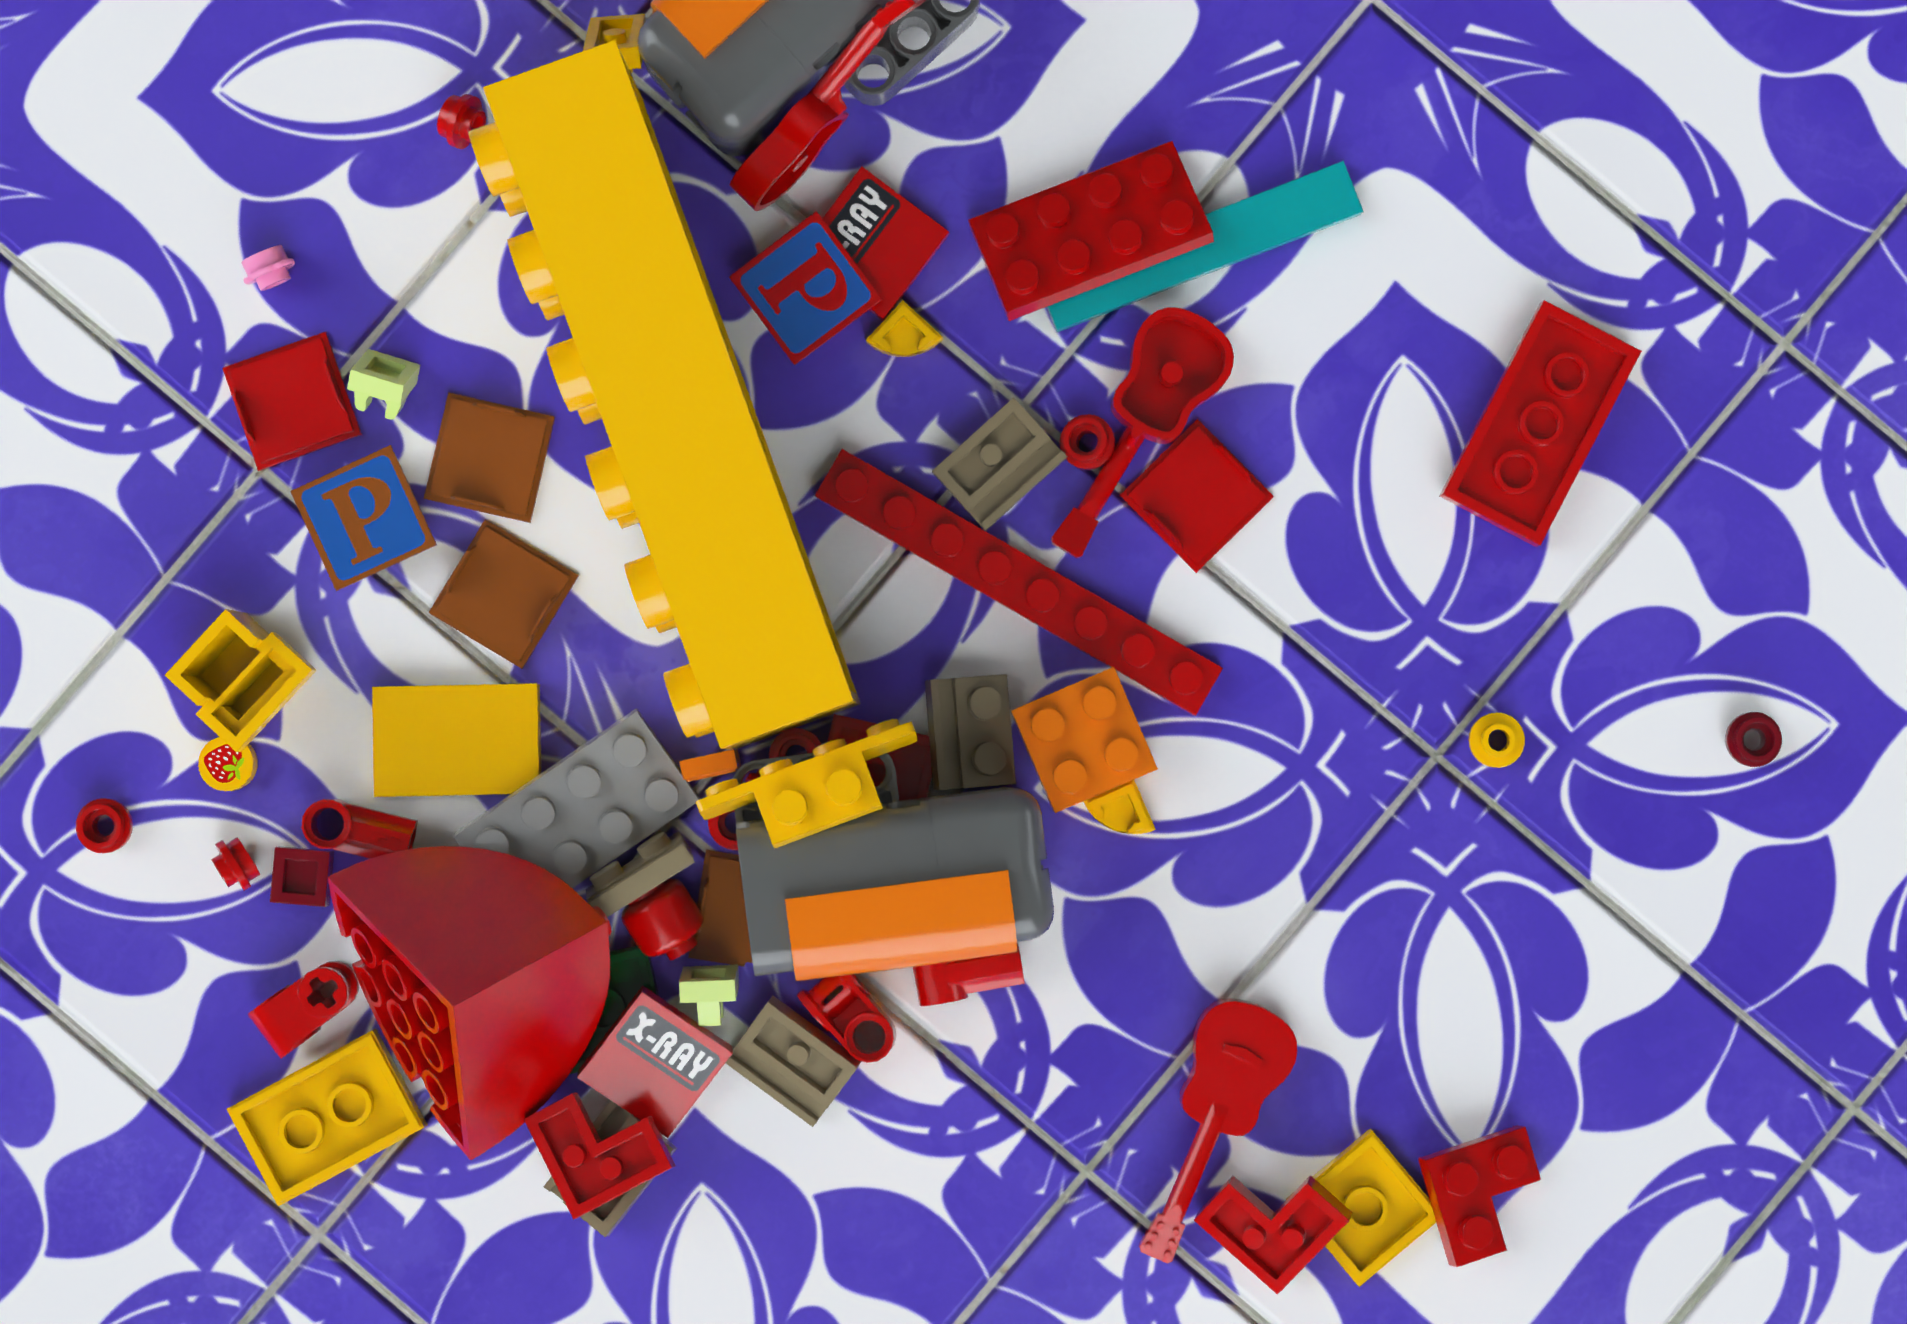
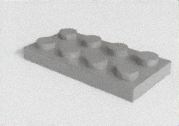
[453,708,700,888]

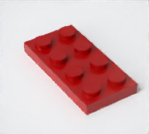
[968,141,1214,321]
[1439,300,1642,547]

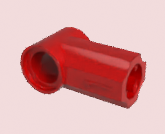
[301,799,418,859]
[913,942,1025,1006]

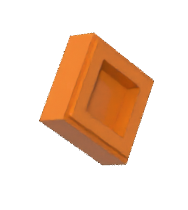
[679,749,741,782]

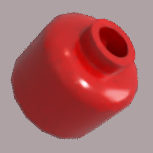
[621,878,704,960]

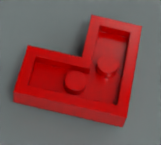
[524,1092,676,1220]
[1418,1125,1541,1267]
[1194,1175,1353,1295]

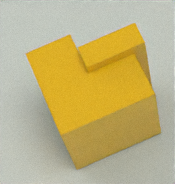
[165,609,317,752]

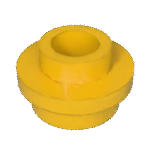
[1468,713,1525,768]

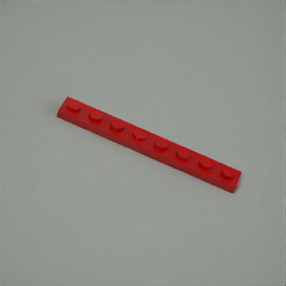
[815,449,1223,716]

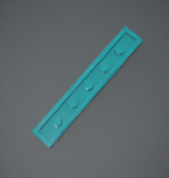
[1047,161,1364,333]

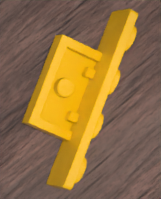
[696,719,918,848]

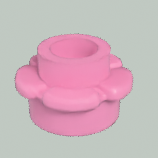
[241,245,295,291]

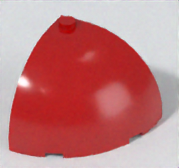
[327,846,612,1160]

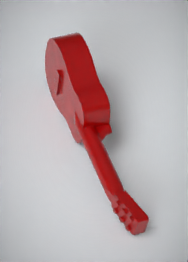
[729,0,926,211]
[1051,307,1234,559]
[1139,998,1298,1264]

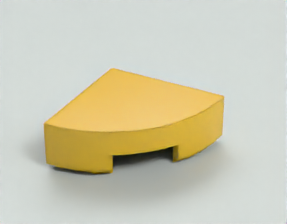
[866,300,943,357]
[1083,780,1156,834]

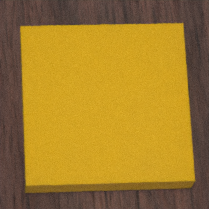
[1286,1129,1436,1287]

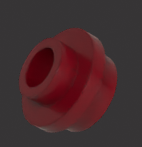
[1725,712,1782,767]

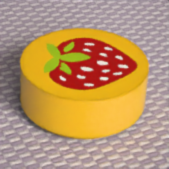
[198,737,258,791]

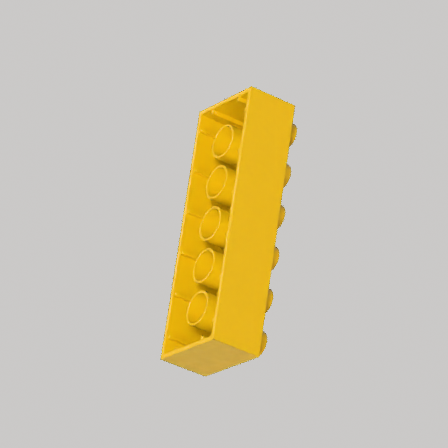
[468,40,861,749]

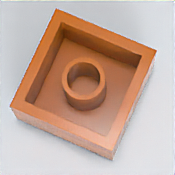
[1010,667,1158,813]

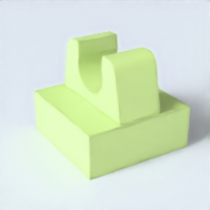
[347,349,420,420]
[679,965,739,1026]

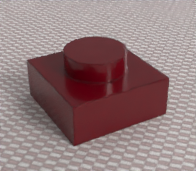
[270,846,334,907]

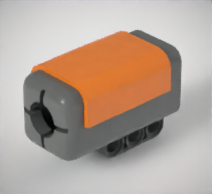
[637,0,980,156]
[733,753,1054,981]

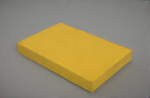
[372,683,541,797]
[227,1028,428,1206]

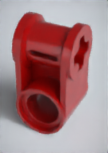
[248,961,359,1059]
[797,974,896,1063]

